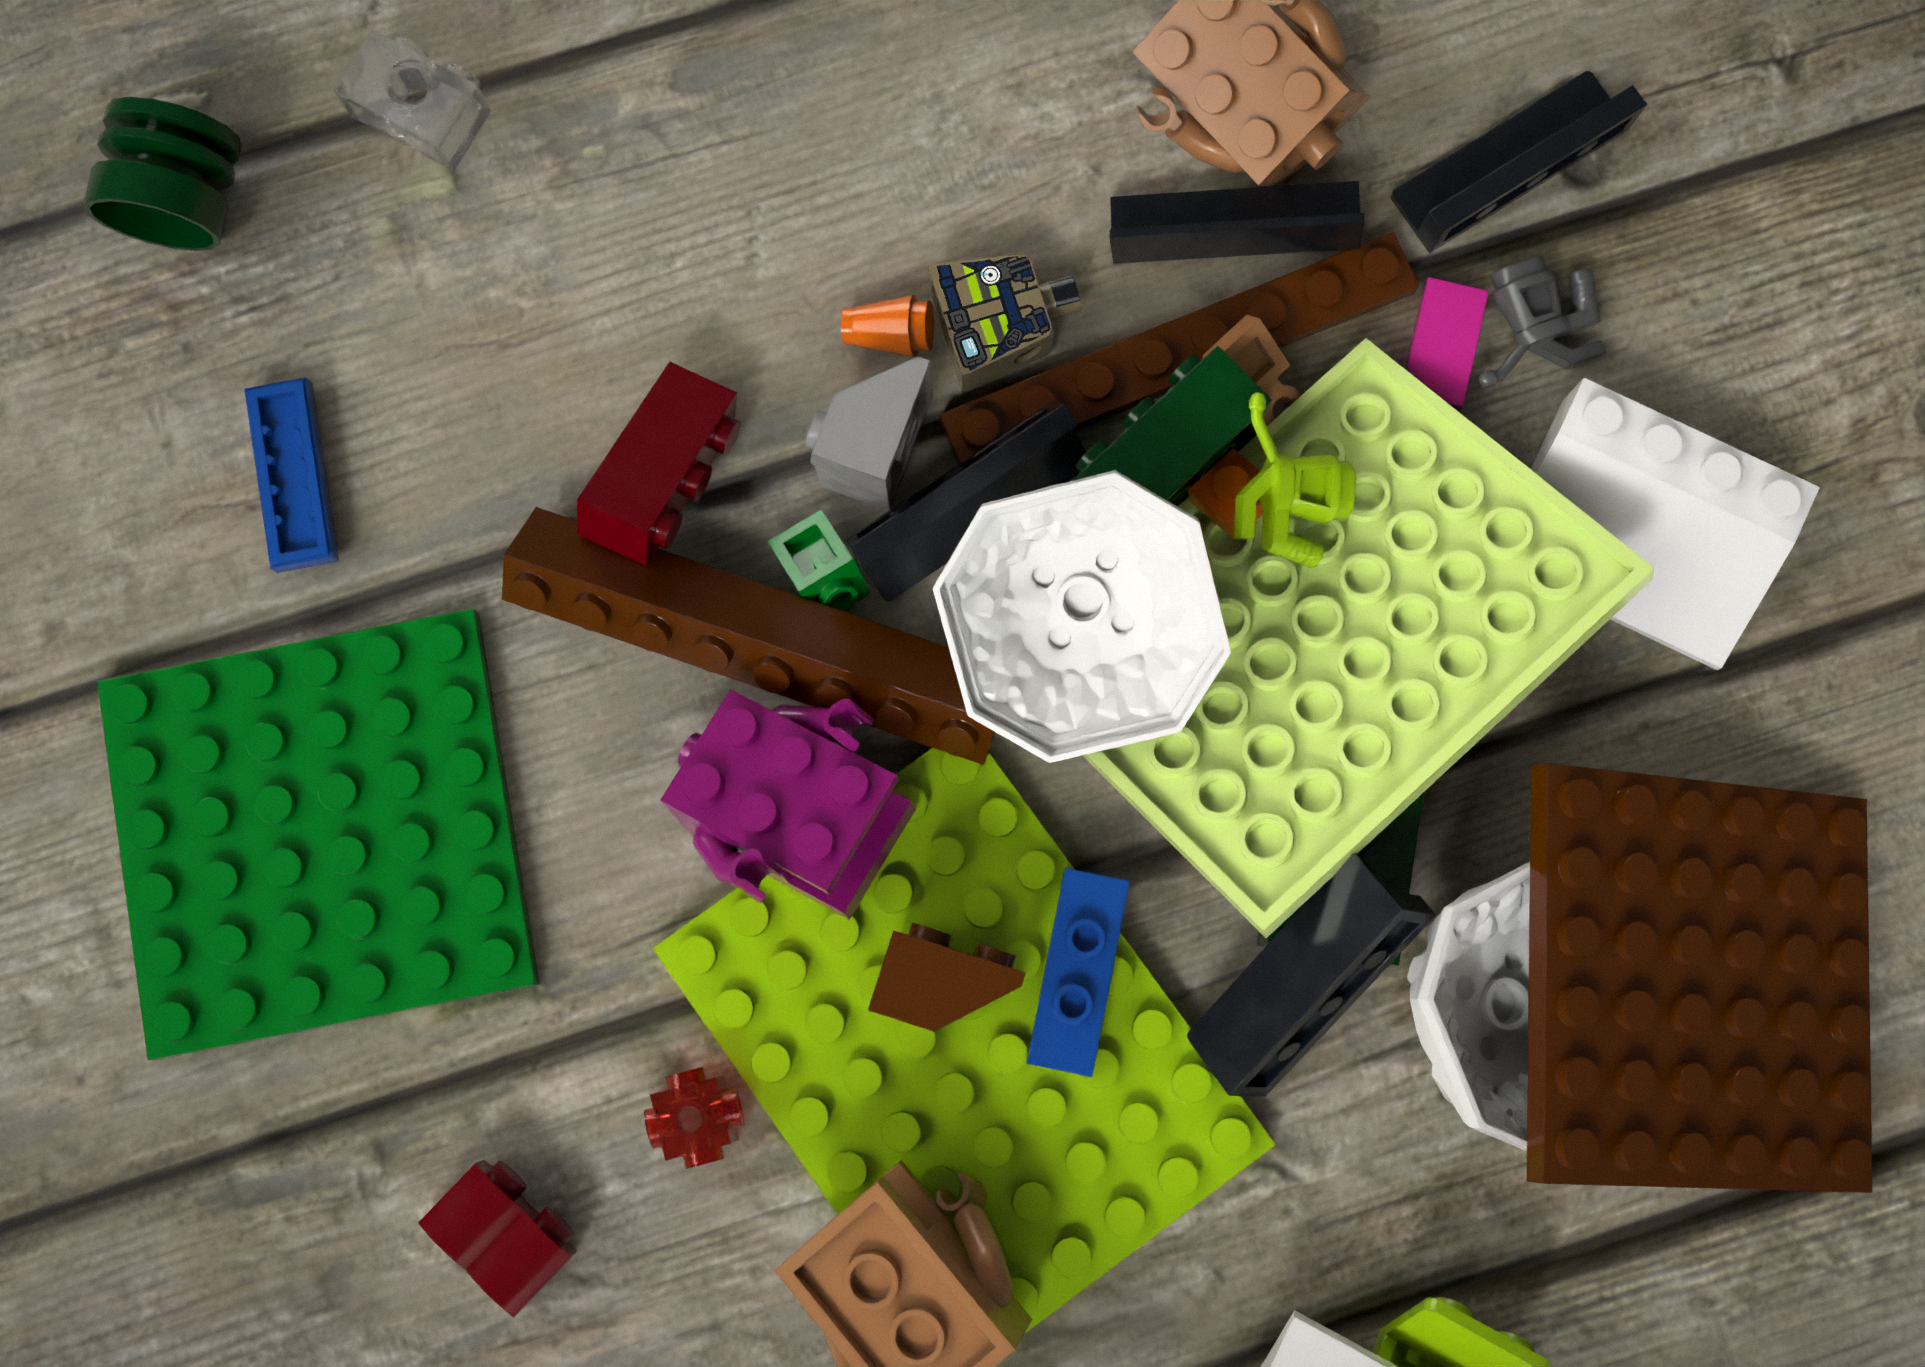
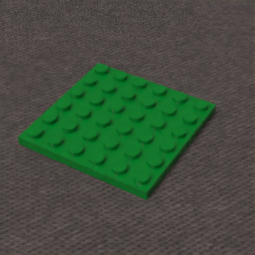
[97,609,540,1060]

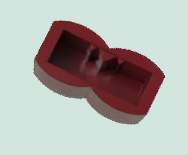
[418,1160,577,1317]

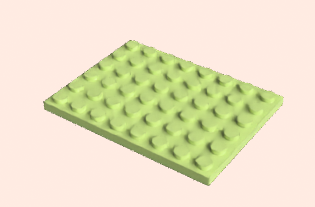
[1082,338,1654,938]

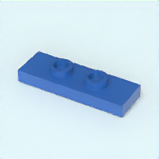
[244,377,339,573]
[1026,868,1130,1077]

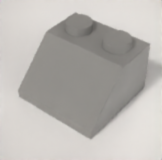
[806,356,932,511]

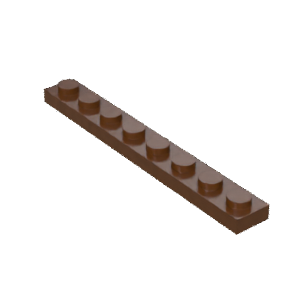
[940,231,1419,464]

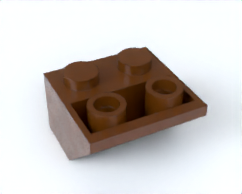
[868,923,1026,1032]

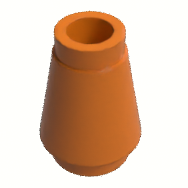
[841,295,934,357]

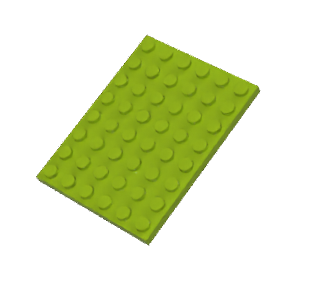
[652,748,1276,1333]

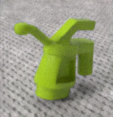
[1233,392,1356,568]

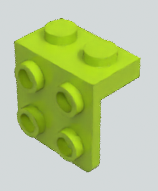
[1372,1297,1551,1367]

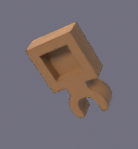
[1202,314,1301,426]

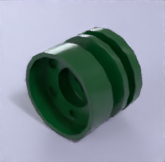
[83,97,242,251]

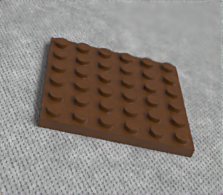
[1527,763,1872,1193]

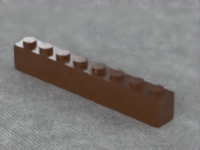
[502,507,996,765]

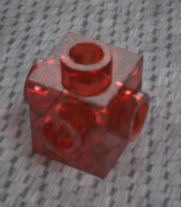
[644,1067,745,1169]

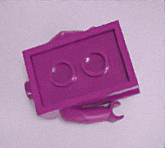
[660,689,916,920]

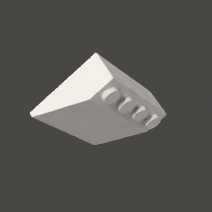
[1531,378,1820,670]

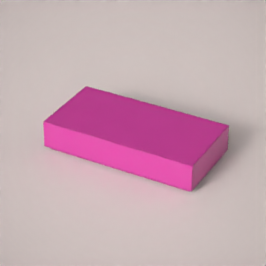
[1405,277,1489,412]

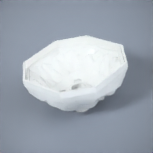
[933,470,1231,763]
[1407,862,1530,1151]

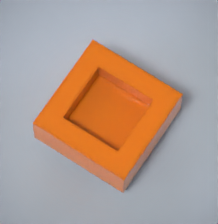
[1188,449,1263,540]

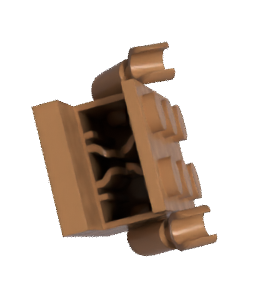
[1132,0,1371,187]
[774,1160,1033,1367]

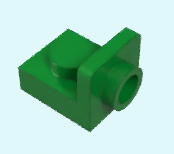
[767,510,870,612]

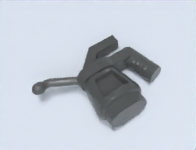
[1478,256,1606,387]

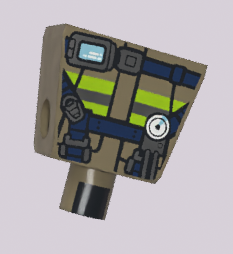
[928,253,1081,394]

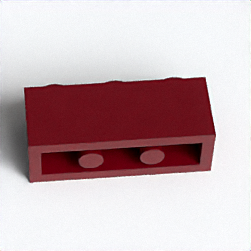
[577,361,741,566]

